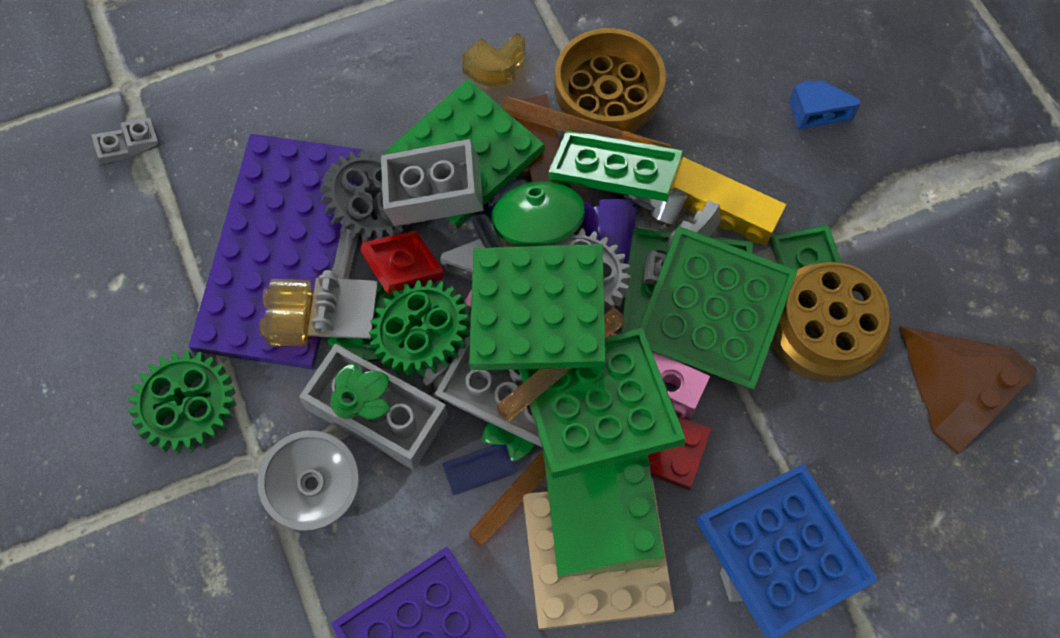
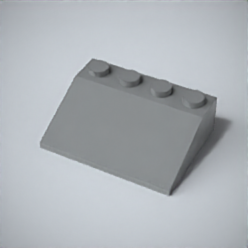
[434,337,542,447]

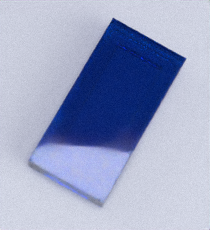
[442,445,515,496]

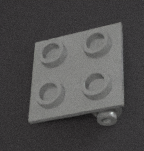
[307,270,378,339]

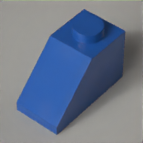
[789,80,861,130]

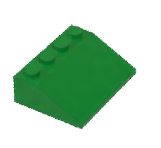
[543,451,664,578]

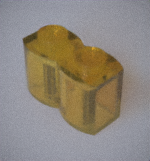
[259,279,313,347]

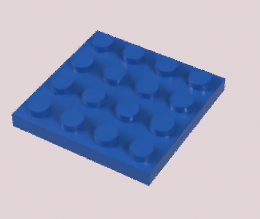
[695,464,878,638]

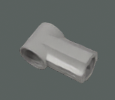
[623,187,687,224]

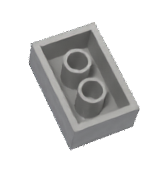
[381,139,483,226]

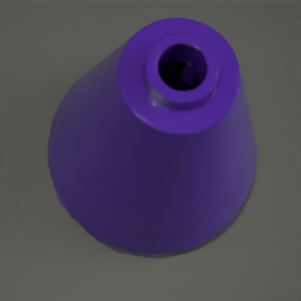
[581,199,638,264]

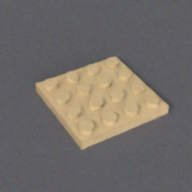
[523,479,675,630]

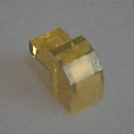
[462,33,526,87]

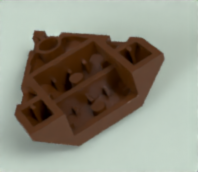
[898,326,1037,455]

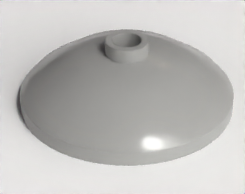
[258,431,359,531]

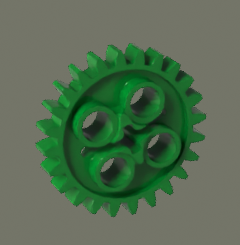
[369,280,471,378]
[128,350,237,454]

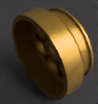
[554,28,666,138]
[771,262,891,383]

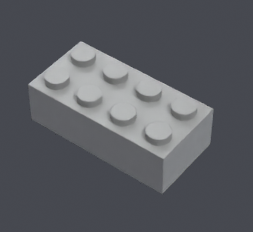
[299,344,448,470]

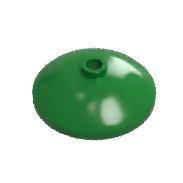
[492,181,585,247]

